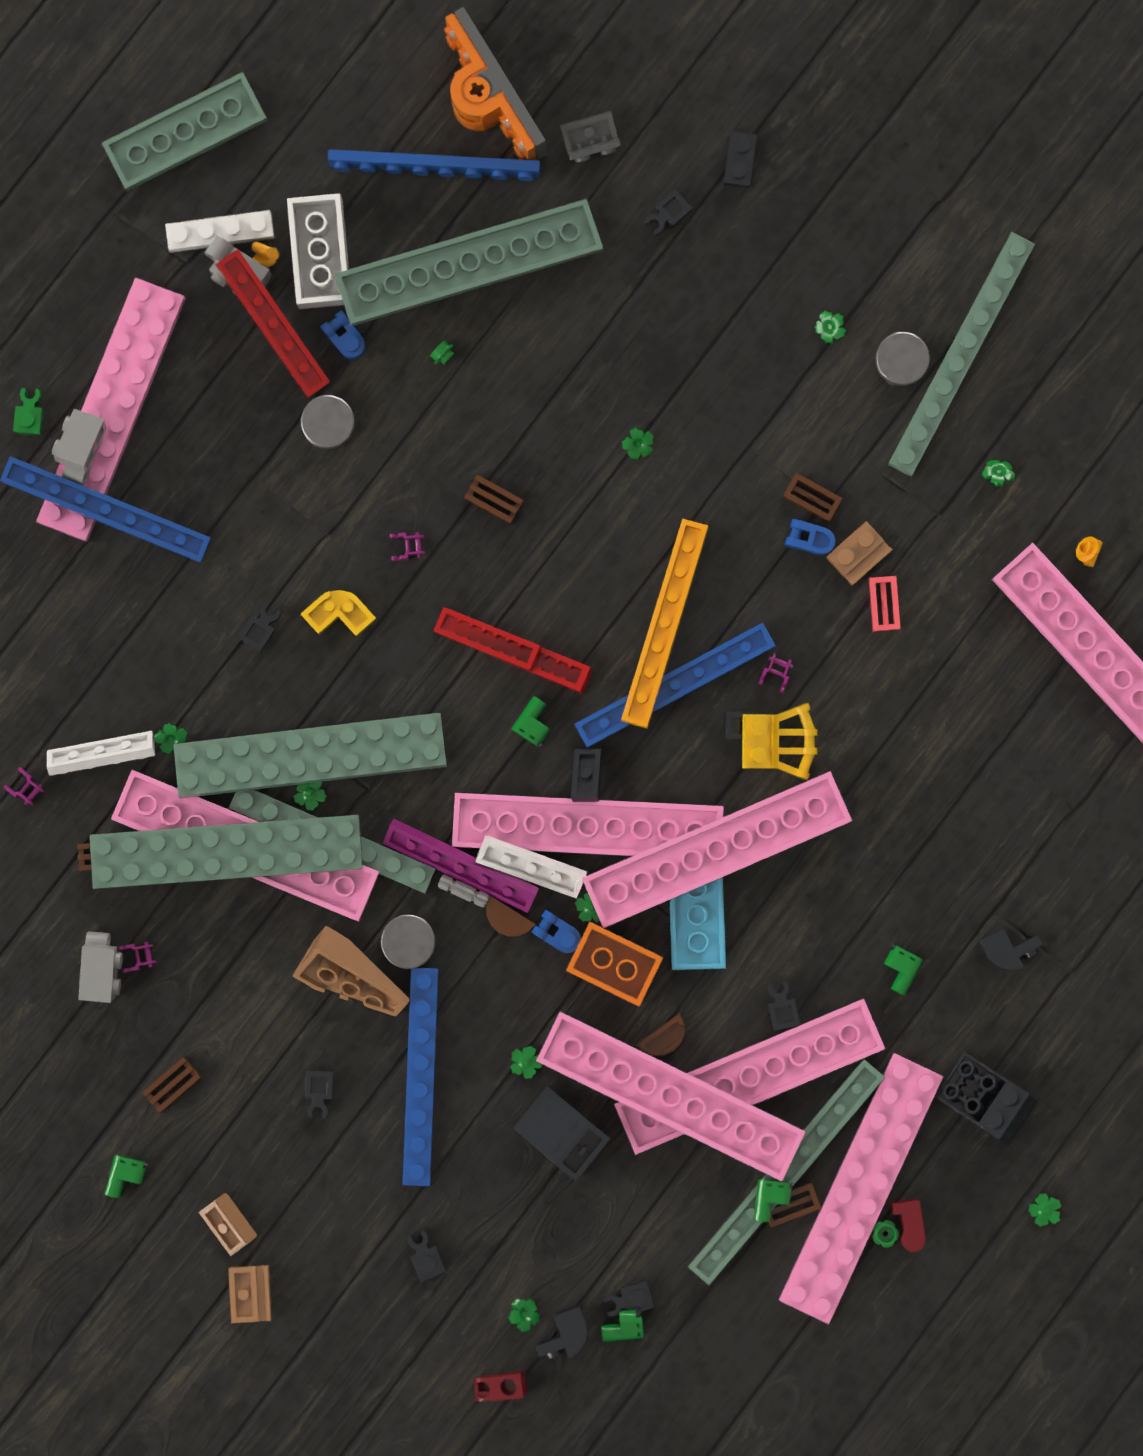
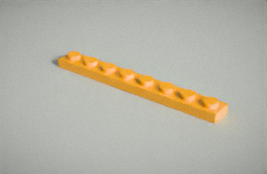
[621,519,708,729]

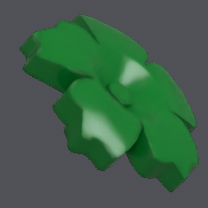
[814,310,846,343]
[622,428,653,460]
[982,460,1015,487]
[155,723,187,754]
[294,782,327,811]
[575,893,600,923]
[510,1046,542,1079]
[1028,1193,1062,1227]
[508,1299,539,1332]

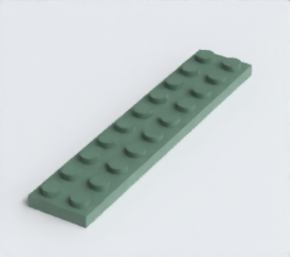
[334,199,603,326]
[174,713,447,798]
[90,815,363,889]

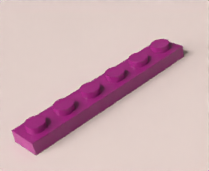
[383,819,539,913]

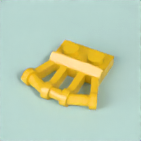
[742,703,817,781]

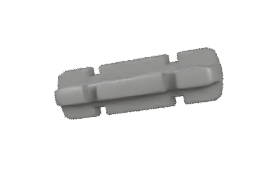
[438,875,489,907]

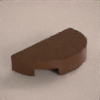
[486,896,536,937]
[636,1013,685,1056]

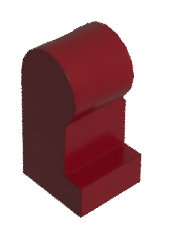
[890,1198,925,1252]
[473,1370,527,1401]

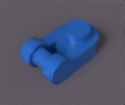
[320,311,365,360]
[784,519,835,555]
[531,910,581,953]

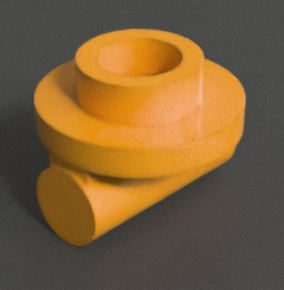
[252,242,279,267]
[1076,537,1103,567]

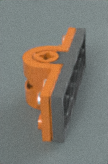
[444,7,547,161]

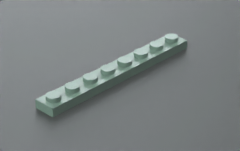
[229,790,436,894]

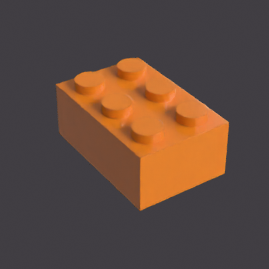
[566,922,663,1006]

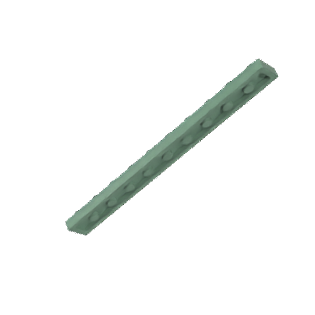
[888,232,1035,477]
[688,1059,885,1285]

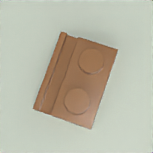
[826,521,892,586]
[229,1265,272,1323]

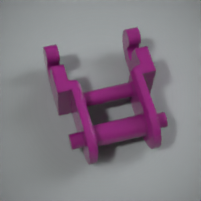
[389,532,426,561]
[758,653,793,693]
[3,767,44,806]
[118,942,156,973]

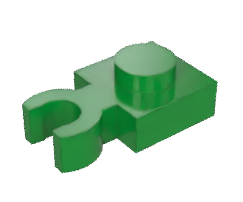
[13,388,44,436]

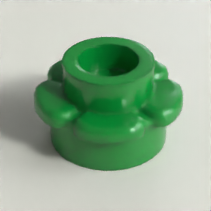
[430,340,454,365]
[872,1220,899,1247]

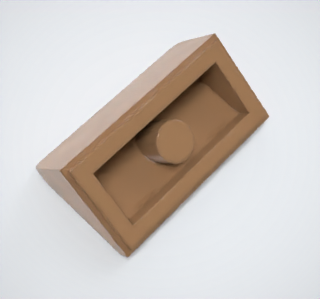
[199,1193,257,1256]

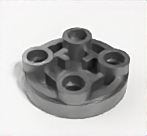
[876,332,930,386]
[301,395,355,449]
[381,915,435,969]

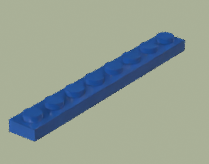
[328,149,540,181]
[0,456,211,563]
[574,623,776,748]
[403,968,439,1186]

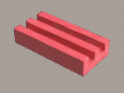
[869,576,900,632]

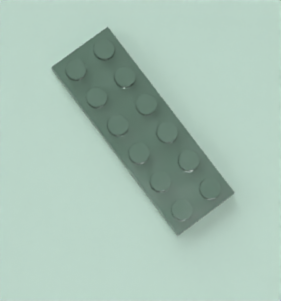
[102,72,267,191]

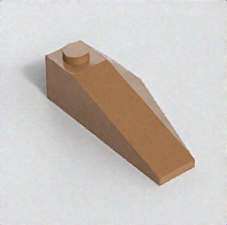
[293,926,410,1017]

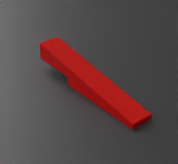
[433,607,594,695]

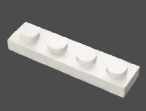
[165,210,274,252]
[47,731,155,776]
[476,835,587,898]

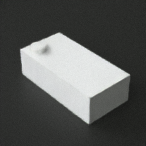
[287,194,349,309]

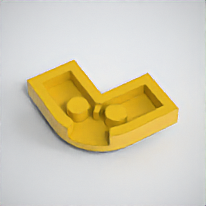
[301,590,376,637]

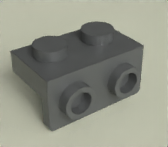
[559,111,621,162]

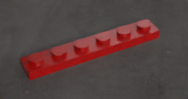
[215,249,330,398]

